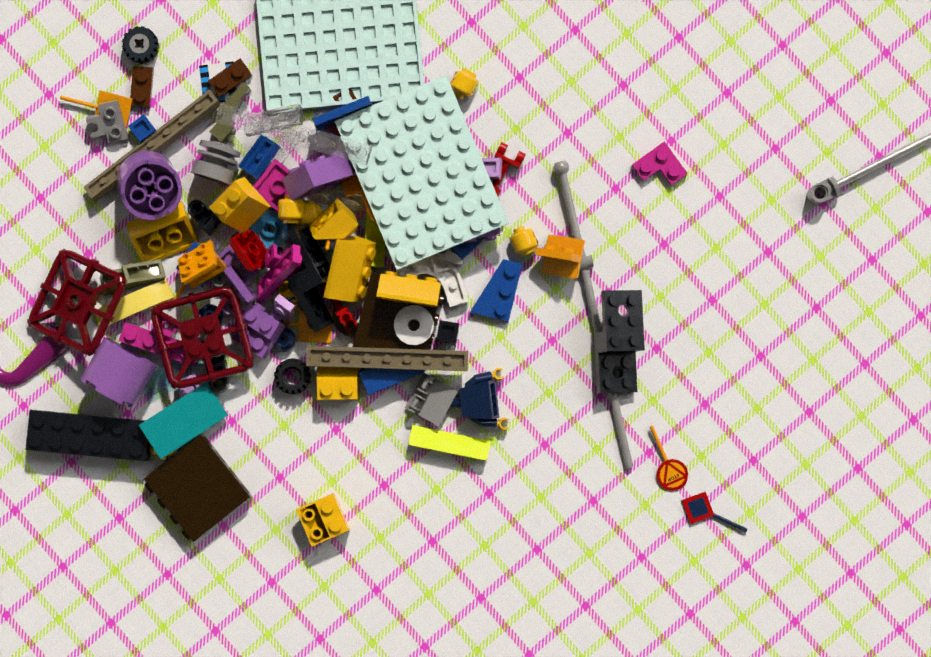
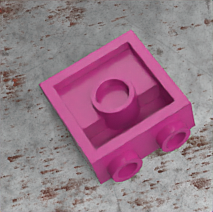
[253,159,289,212]

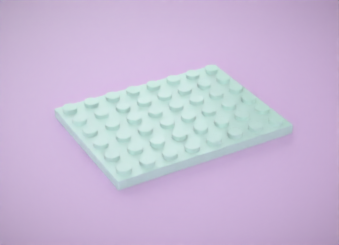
[256,0,424,113]
[335,75,509,270]

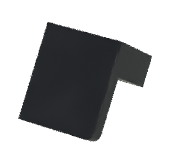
[436,320,460,344]

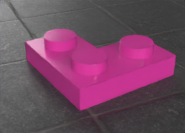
[632,141,688,185]

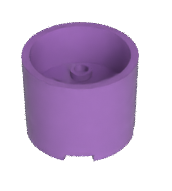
[117,151,182,220]
[80,337,158,409]

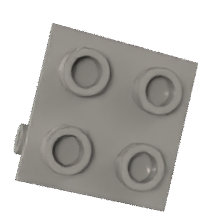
[405,373,458,426]

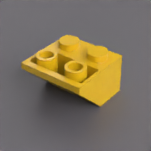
[296,493,350,546]

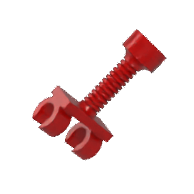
[492,142,526,197]
[319,282,358,333]

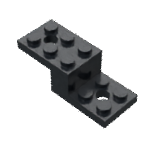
[287,223,334,332]
[595,290,645,394]

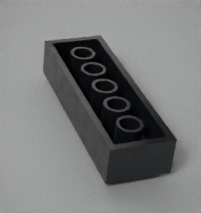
[25,410,150,461]

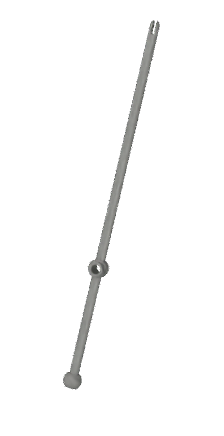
[553,161,633,469]

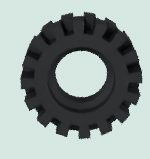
[274,358,311,394]

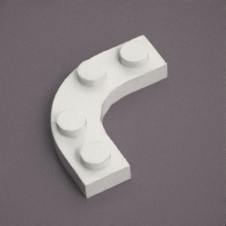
[397,255,469,307]

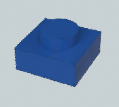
[128,114,156,142]

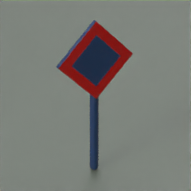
[682,492,747,532]

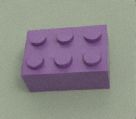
[282,151,357,201]

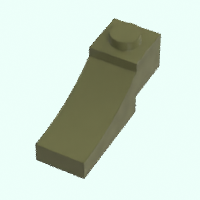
[209,82,251,143]
[100,259,166,296]

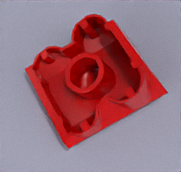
[230,229,267,271]

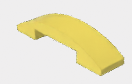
[94,279,174,327]

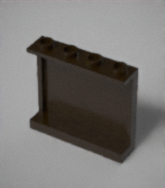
[352,272,445,350]
[144,433,252,542]

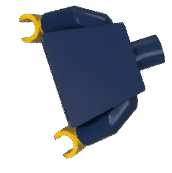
[451,368,509,430]

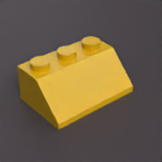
[126,201,200,262]
[323,236,376,302]
[376,271,441,308]

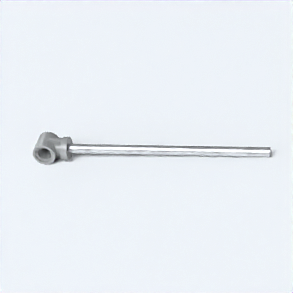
[807,133,931,205]

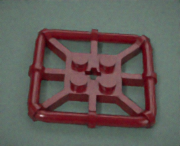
[27,249,127,356]
[151,286,254,389]

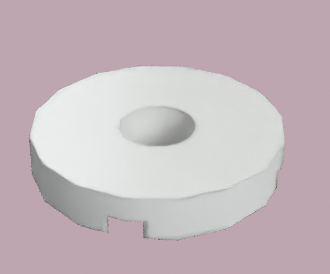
[394,305,434,345]

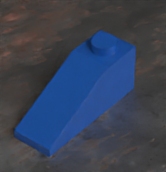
[359,368,424,395]

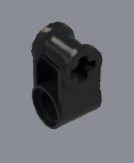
[187,199,223,236]
[204,353,229,393]

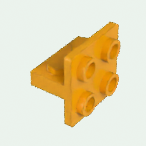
[535,234,585,279]
[177,240,227,288]

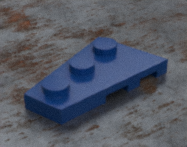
[470,259,522,322]

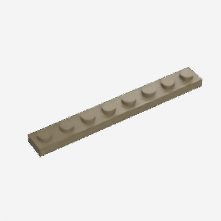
[84,89,221,203]
[306,346,468,371]

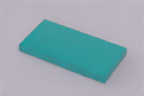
[138,382,228,459]

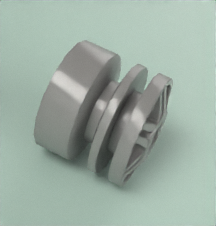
[190,140,241,186]

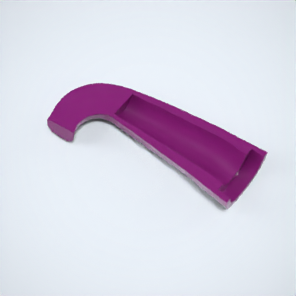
[0,326,69,387]

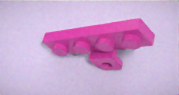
[257,244,302,302]
[119,316,197,367]

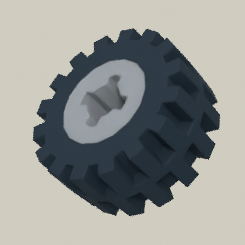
[122,26,159,64]

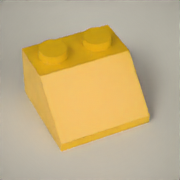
[209,177,271,233]
[309,198,358,240]
[317,366,359,400]

